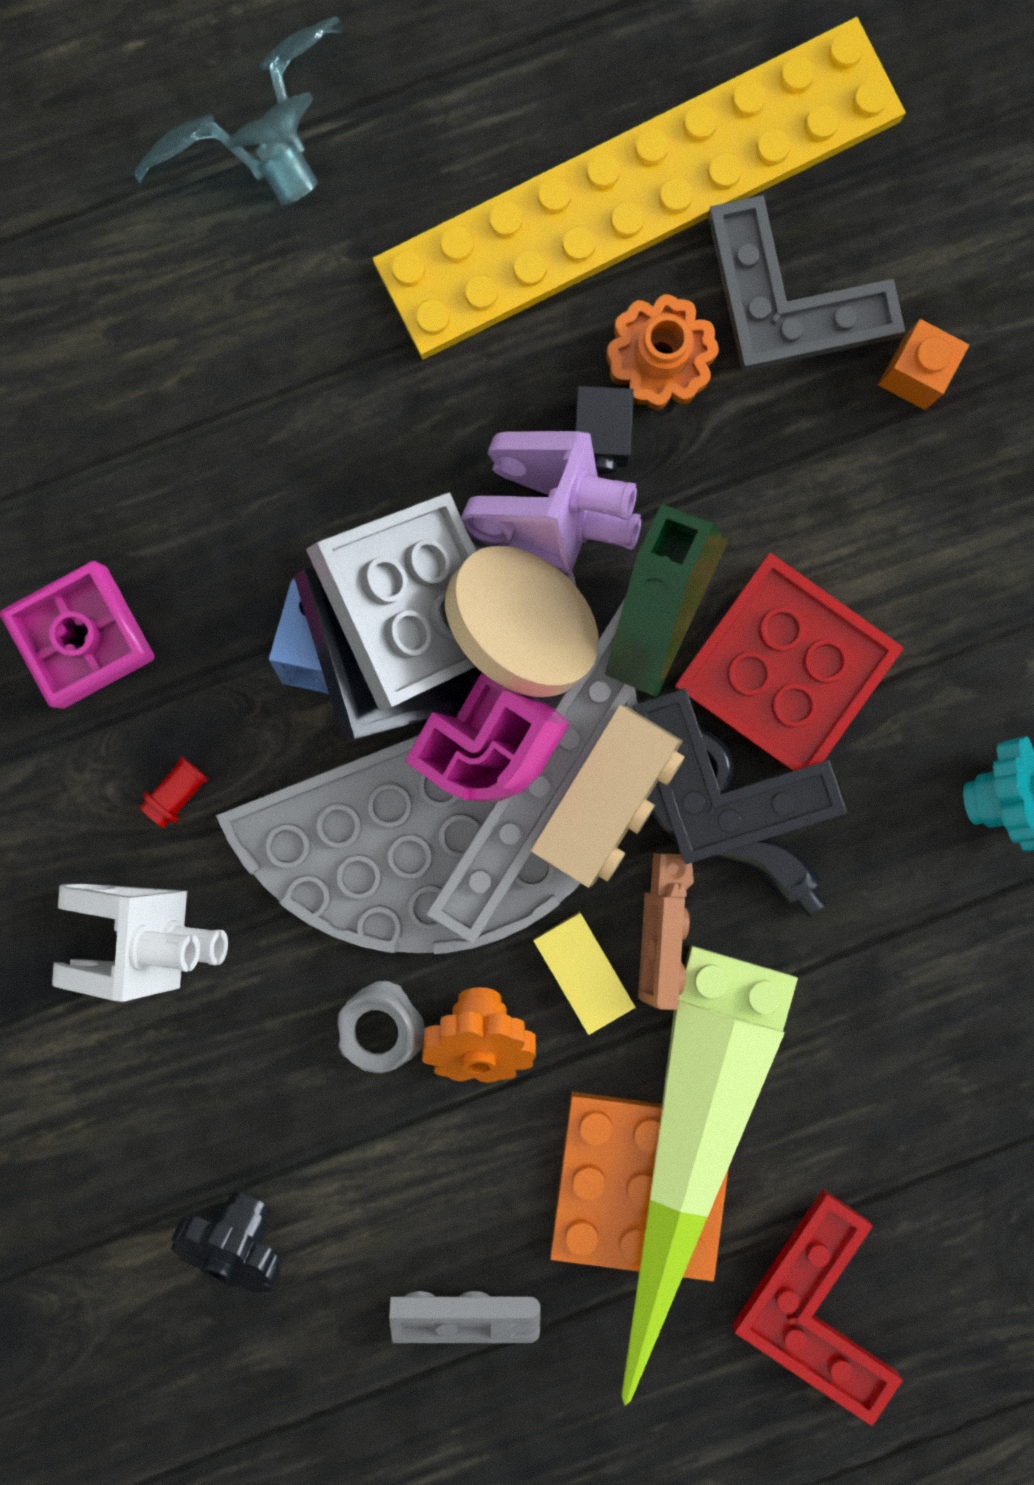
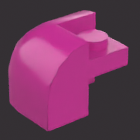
[405,672,569,802]

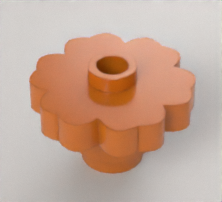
[606,294,719,410]
[422,987,536,1083]

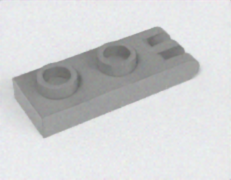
[389,1291,540,1343]

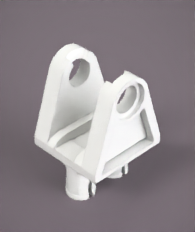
[52,884,228,1002]

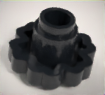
[171,1193,282,1293]

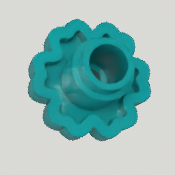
[963,736,1034,852]

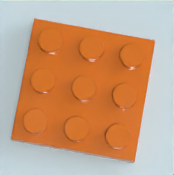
[550,1091,729,1281]

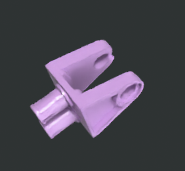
[461,431,641,575]

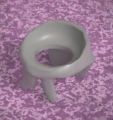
[337,981,425,1074]

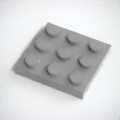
[306,492,476,711]

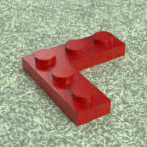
[732,1189,903,1426]

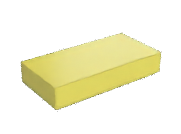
[533,911,636,1035]

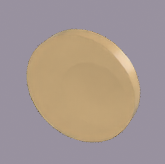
[445,546,599,697]

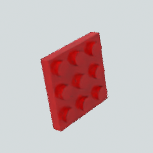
[673,552,904,771]

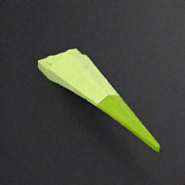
[621,945,798,1406]

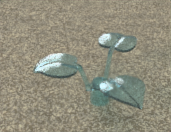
[135,16,342,205]

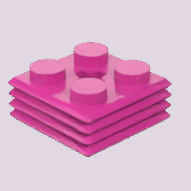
[0,561,154,709]

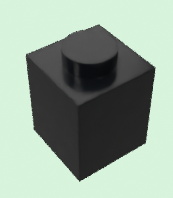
[574,386,634,474]

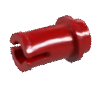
[139,757,209,828]

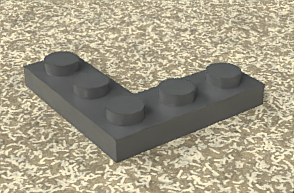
[708,195,905,372]

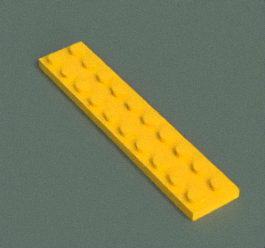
[373,17,906,360]

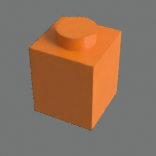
[878,319,969,410]

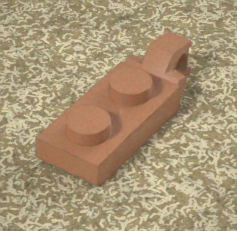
[638,853,694,1010]

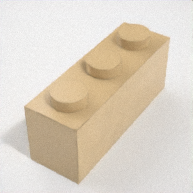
[531,705,685,888]

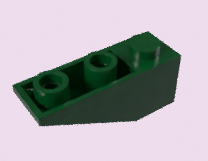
[605,503,728,697]

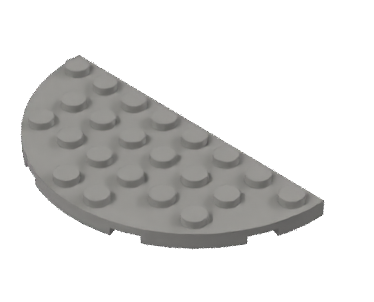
[216,689,638,954]

